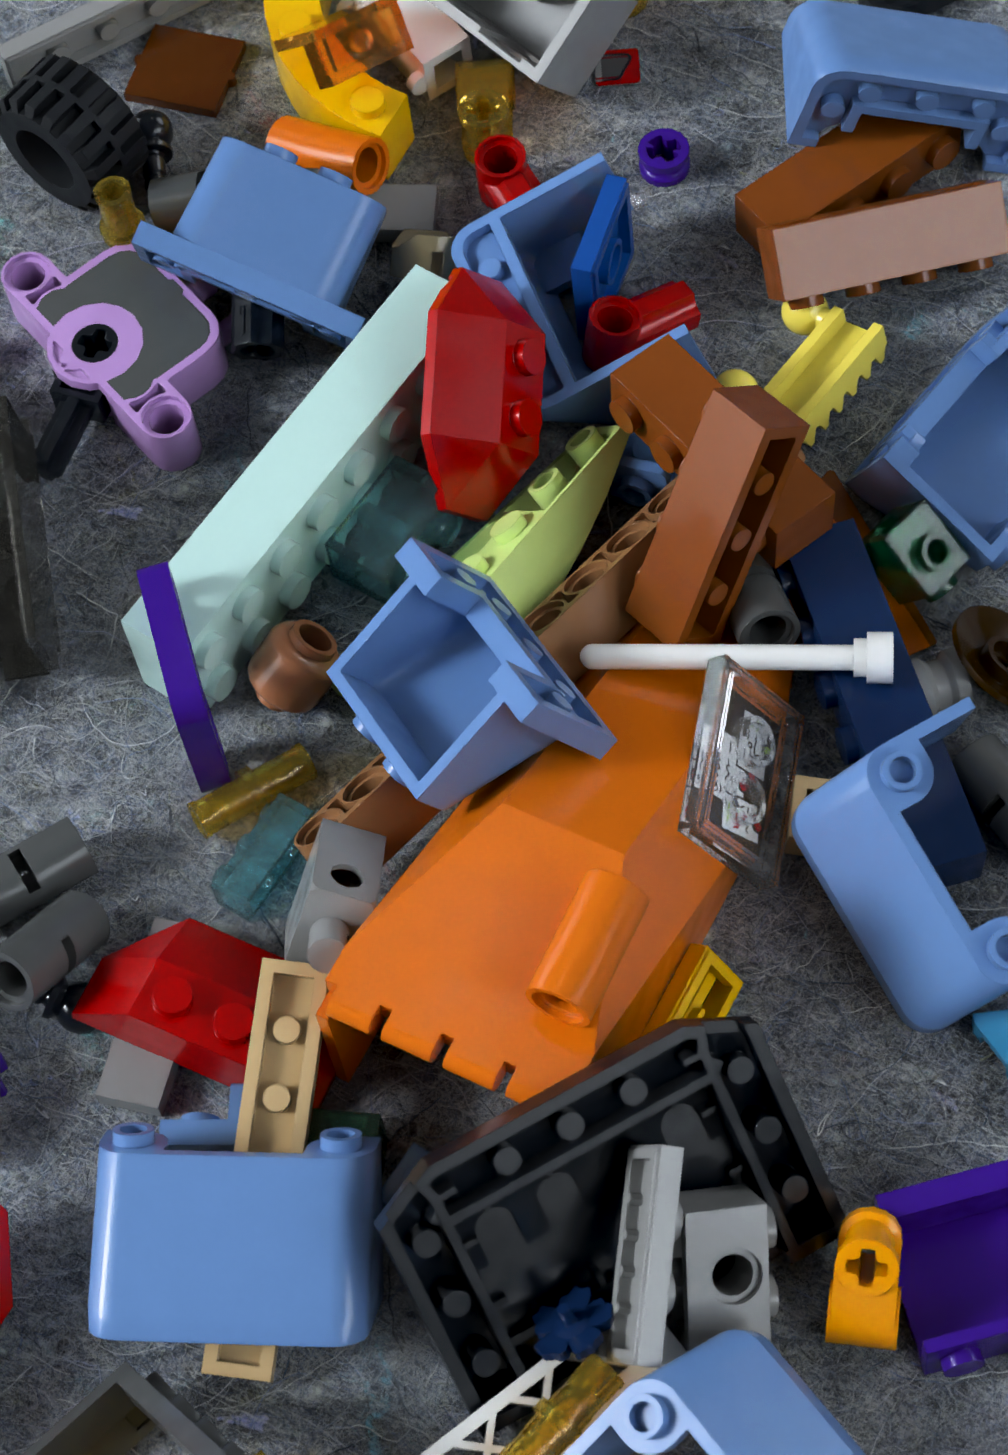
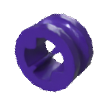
[638,128,690,187]

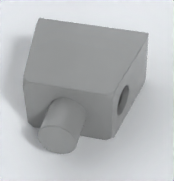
[284,818,386,974]

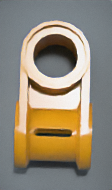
[825,1206,903,1351]

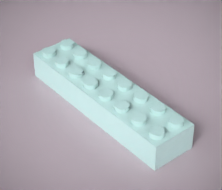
[121,264,449,708]

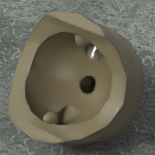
[390,229,456,281]

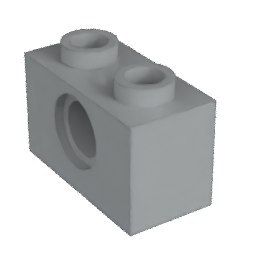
[668,1184,779,1351]

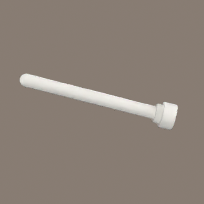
[580,632,894,684]

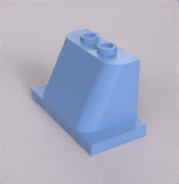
[131,136,386,349]
[326,537,618,810]

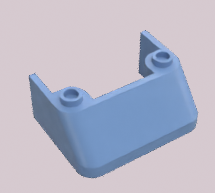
[451,152,717,425]
[791,696,1008,1033]
[562,1329,866,1455]

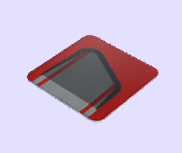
[595,48,641,87]

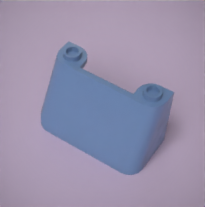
[781,0,1008,174]
[845,306,1008,571]
[88,1122,384,1347]

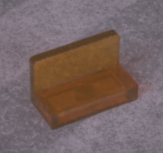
[273,0,414,90]

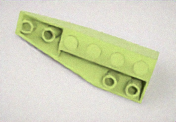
[331,425,630,698]

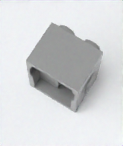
[428,0,638,98]

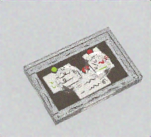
[677,654,805,891]

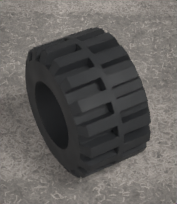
[0,54,149,211]

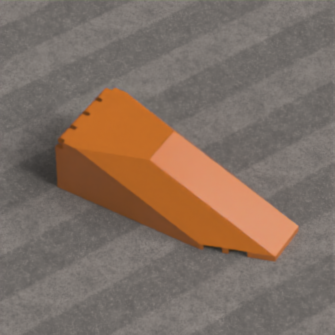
[315,622,797,1103]

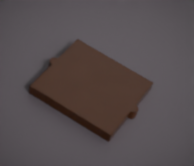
[124,24,247,118]

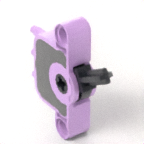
[1,243,232,481]

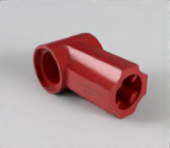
[474,135,540,210]
[582,280,701,371]

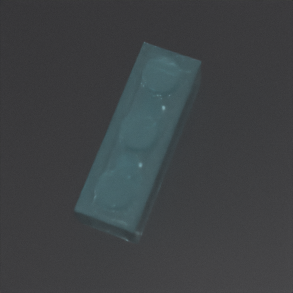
[211,793,314,922]

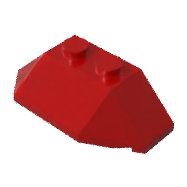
[420,267,546,522]
[72,918,336,1123]

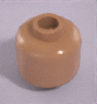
[247,619,339,713]

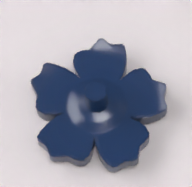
[532,1286,614,1361]

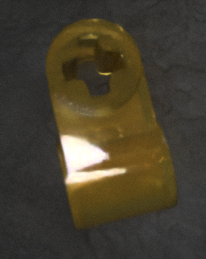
[455,58,516,164]

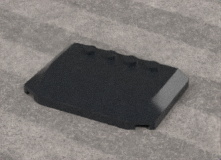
[373,1016,846,1438]

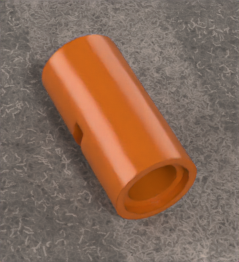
[265,115,390,195]
[525,869,649,1027]

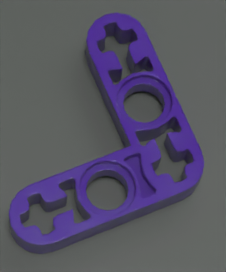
[136,561,232,793]

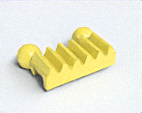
[717,297,887,447]

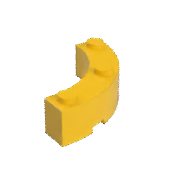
[263,0,415,180]

